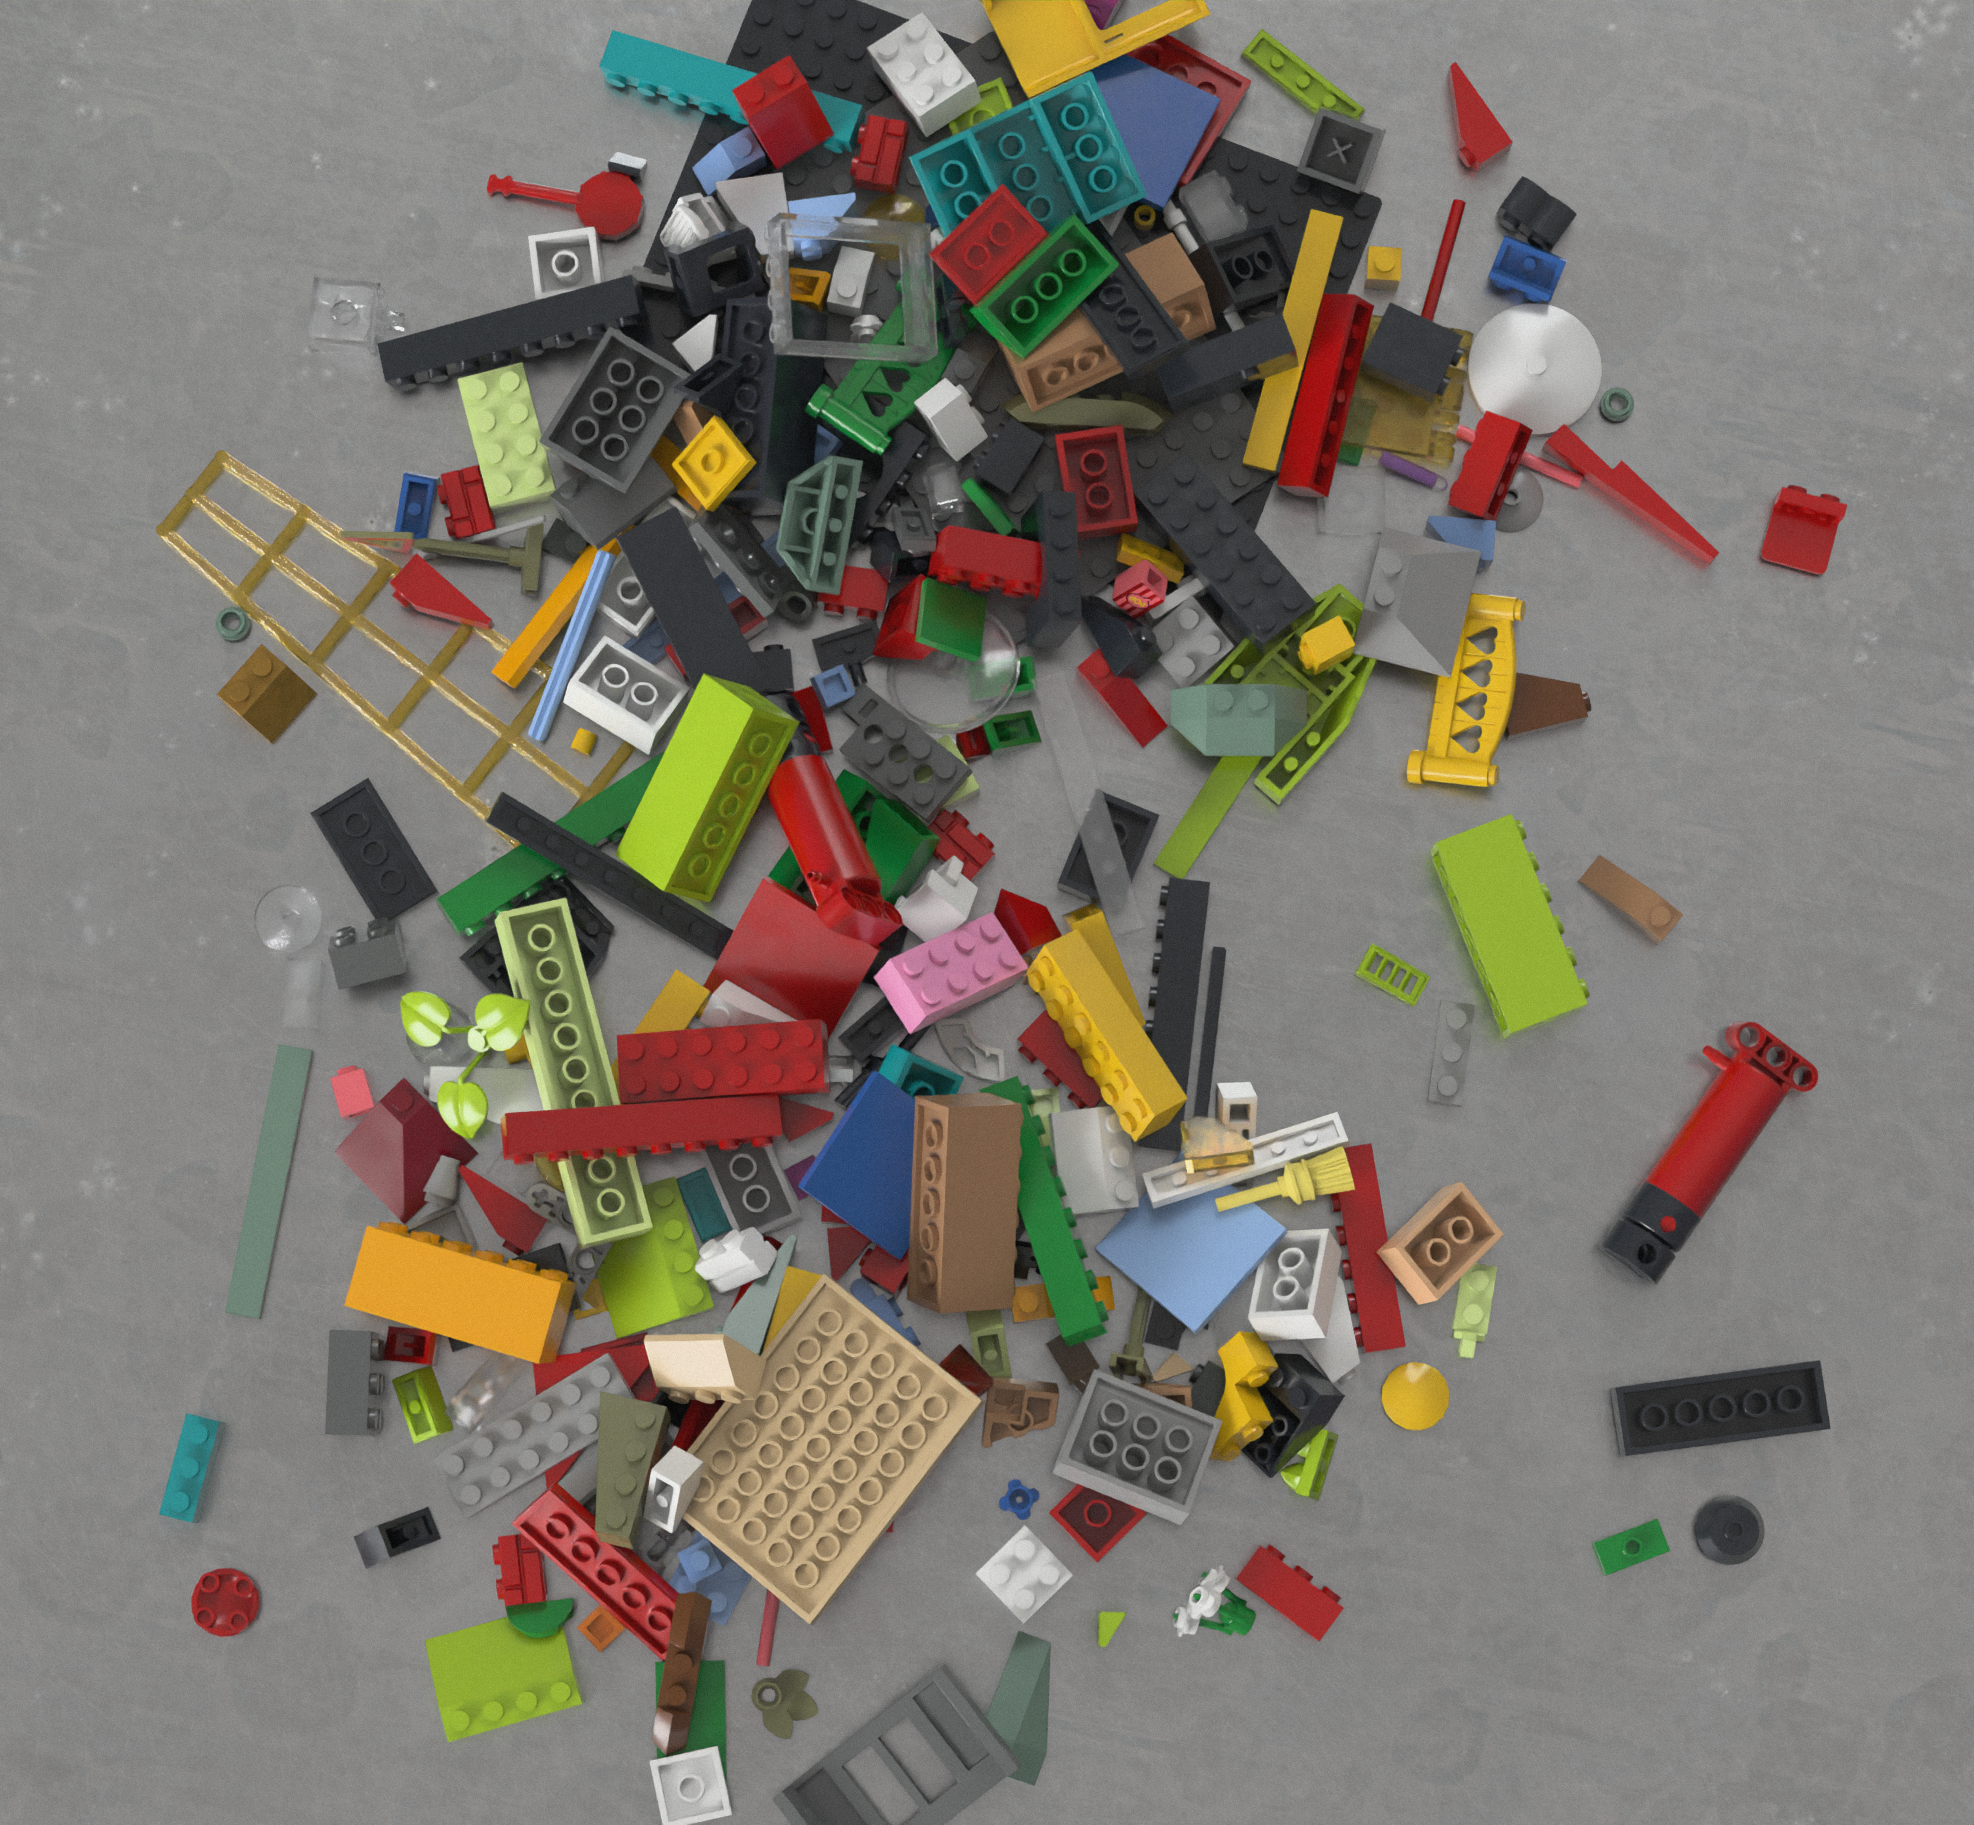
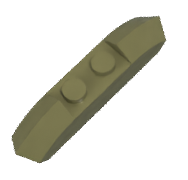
[1001,392,1172,437]

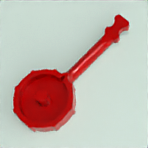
[487,171,645,241]

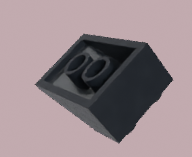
[1187,224,1294,319]

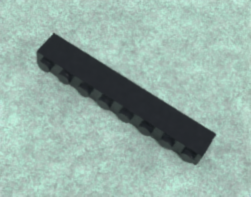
[377,275,648,391]
[1133,877,1210,1154]

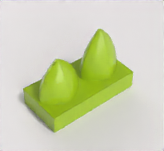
[1281,1429,1339,1501]

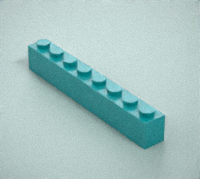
[599,30,866,153]

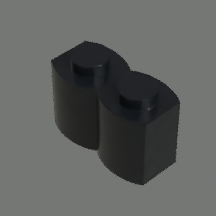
[1496,176,1577,252]

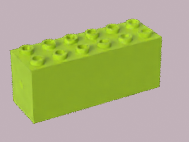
[615,674,799,903]
[1430,814,1590,1040]

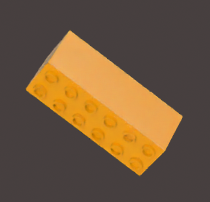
[344,1221,577,1364]

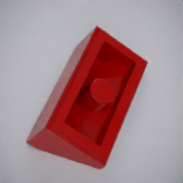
[788,686,834,755]

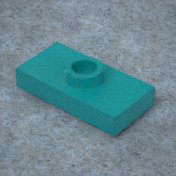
[677,1167,732,1243]

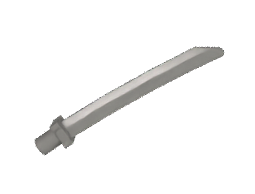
[413,515,547,562]

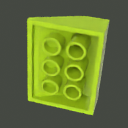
[592,1176,715,1339]
[425,1617,585,1742]

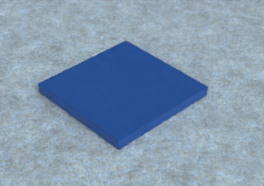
[1084,54,1221,212]
[798,1071,915,1260]

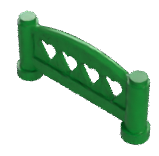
[804,261,979,455]

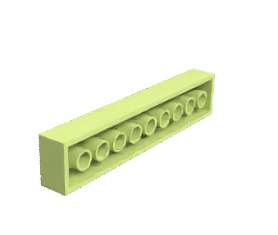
[495,898,653,1250]

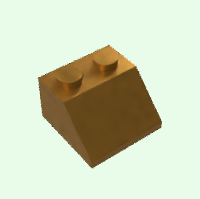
[216,644,317,744]

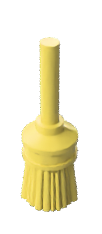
[1215,1146,1355,1212]

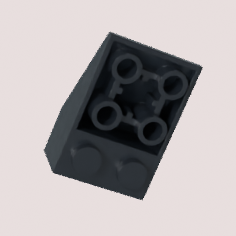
[1241,1353,1345,1478]

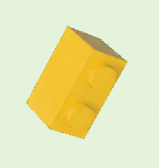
[1297,615,1355,675]

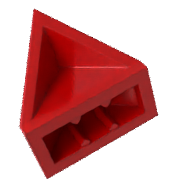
[994,888,1062,958]

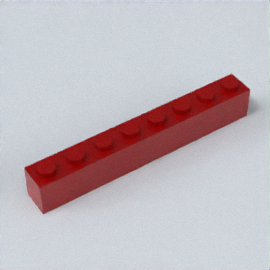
[500,1094,783,1165]

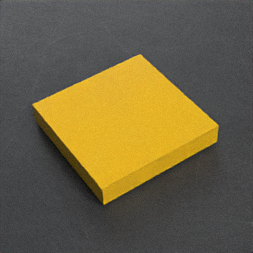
[671,415,756,512]

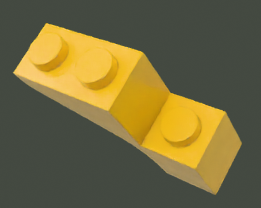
[1209,1331,1279,1462]

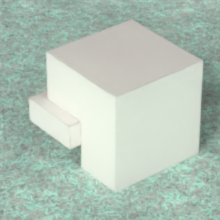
[895,855,978,942]

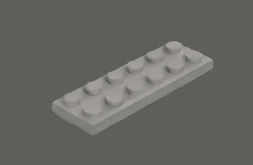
[432,1353,637,1518]

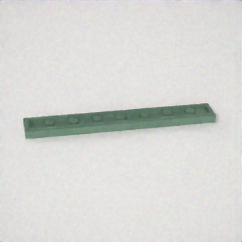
[225,1044,313,1319]

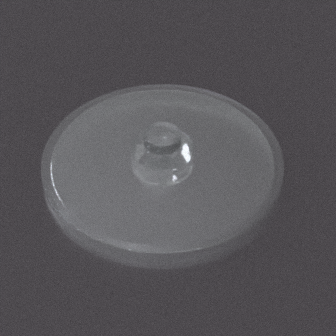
[887,612,1020,734]

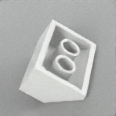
[1048,1106,1139,1215]

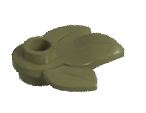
[751,1669,818,1739]

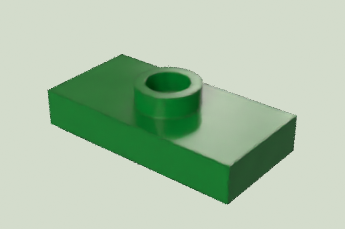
[1592,1519,1670,1576]

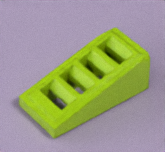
[1354,943,1430,1007]

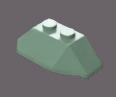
[776,455,863,595]
[1171,684,1307,756]

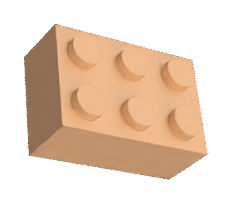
[1377,1182,1504,1305]

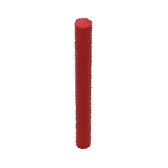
[1421,199,1466,322]

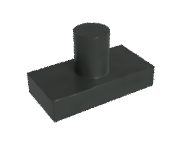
[541,518,590,565]

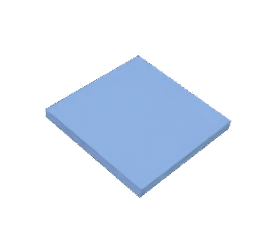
[1095,1148,1288,1334]

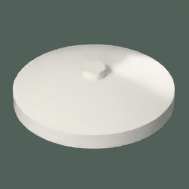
[1467,303,1602,437]

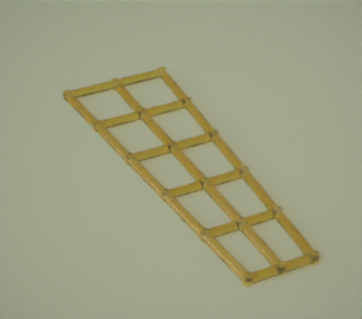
[156,450,636,848]

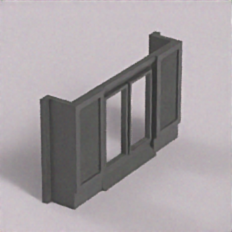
[772,1664,1021,1825]

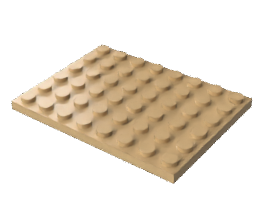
[682,1274,985,1625]

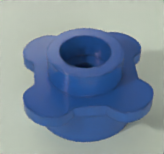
[999,1479,1039,1520]

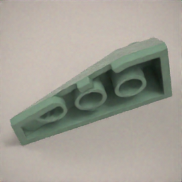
[715,1234,797,1356]

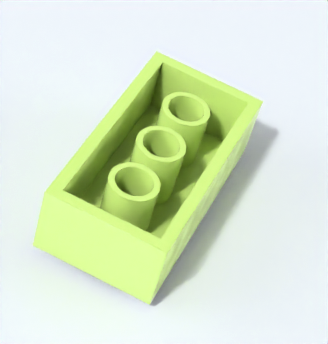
[457,362,556,515]

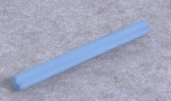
[528,550,615,741]

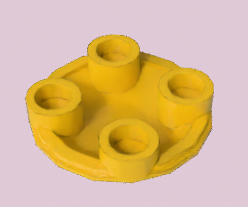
[1381,1362,1450,1431]

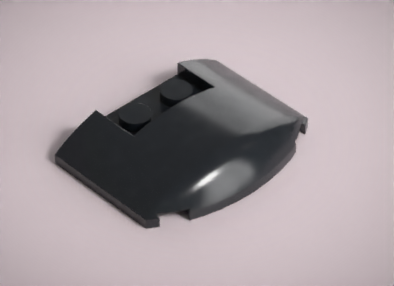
[459,876,614,997]

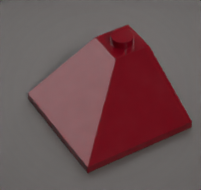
[334,1078,479,1225]

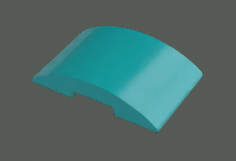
[909,71,1147,237]

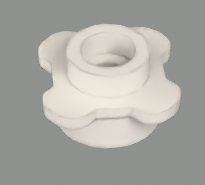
[850,315,883,344]

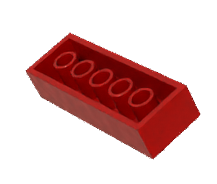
[617,1019,831,1105]

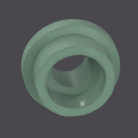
[1600,387,1634,421]
[216,607,250,641]

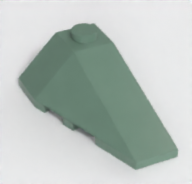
[986,1631,1051,1786]

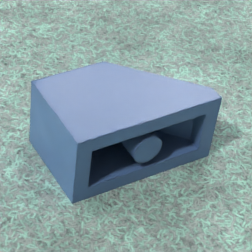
[692,127,767,196]
[1425,515,1496,571]

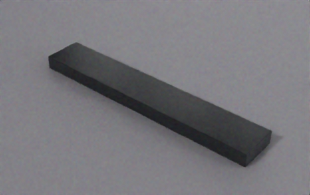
[1189,946,1226,1153]

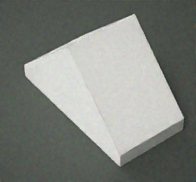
[672,314,718,373]

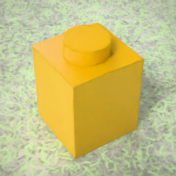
[1364,246,1402,290]

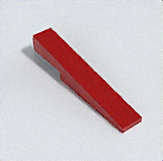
[1542,424,1719,565]

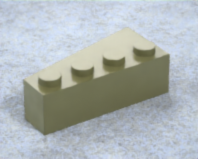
[595,1391,671,1549]

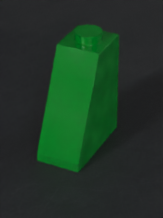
[866,799,941,905]

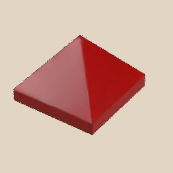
[956,723,990,759]

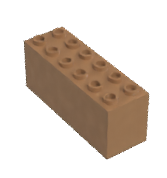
[996,232,1216,413]
[907,1093,1023,1314]

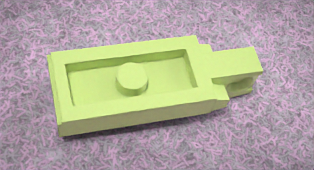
[1452,1263,1497,1359]

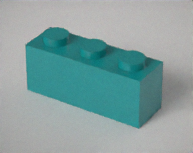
[159,1413,226,1523]

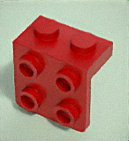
[1761,485,1847,575]

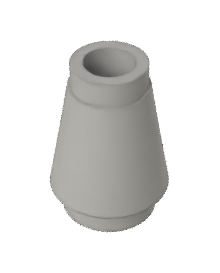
[423,1155,460,1208]

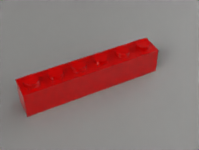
[1277,294,1374,498]
[1330,1143,1406,1354]

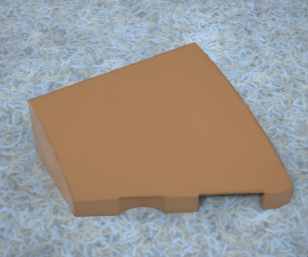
[981,1376,1059,1447]

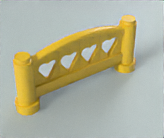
[1407,593,1526,788]

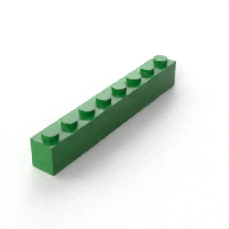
[436,751,665,937]
[979,1076,1109,1347]

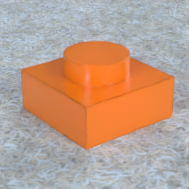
[577,1605,626,1653]

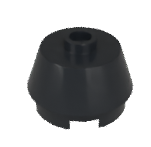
[1696,1496,1765,1565]

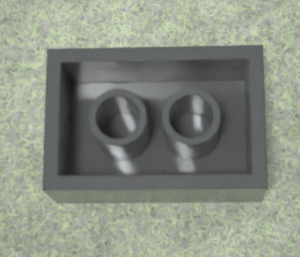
[325,1330,385,1437]

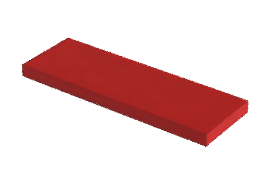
[512,1481,679,1662]

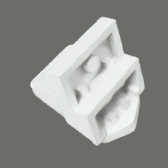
[660,193,737,268]

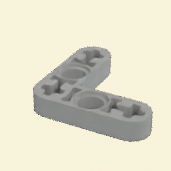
[526,1180,613,1300]

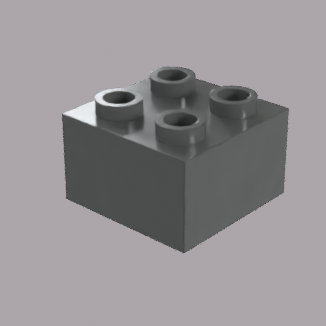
[1297,107,1387,194]
[328,917,407,990]

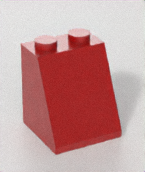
[732,55,834,170]

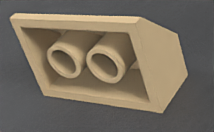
[644,1334,767,1404]

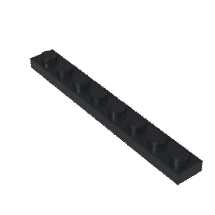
[484,792,734,960]

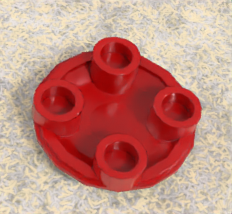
[191,1568,259,1637]

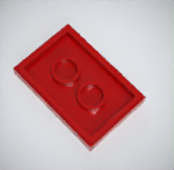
[928,184,1049,305]

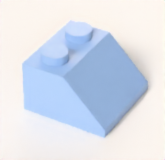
[788,193,858,261]

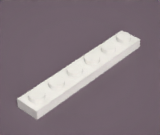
[1142,1112,1349,1209]

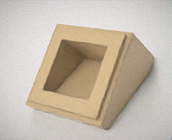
[1151,1353,1193,1382]

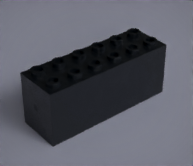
[716,296,828,515]

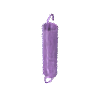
[1369,449,1448,490]

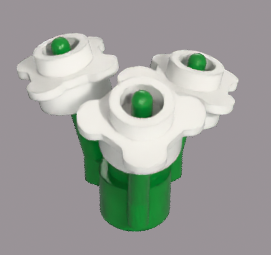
[1173,1564,1256,1637]

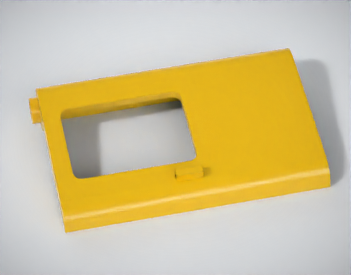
[979,0,1211,98]

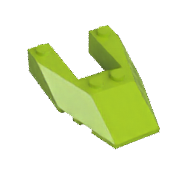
[1203,583,1377,805]

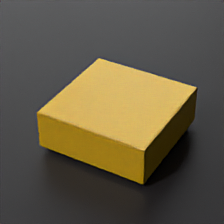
[573,1278,608,1320]

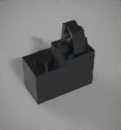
[869,526,939,583]

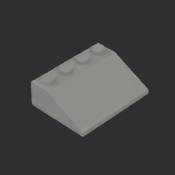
[1052,1369,1223,1525]

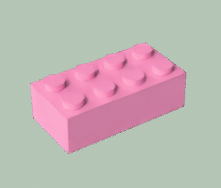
[874,912,1029,1034]

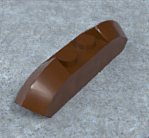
[652,1592,712,1757]

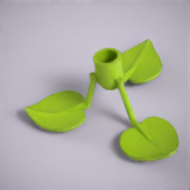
[400,991,531,1138]

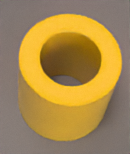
[1134,205,1155,231]
[570,728,598,755]

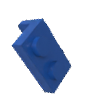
[1488,235,1567,303]

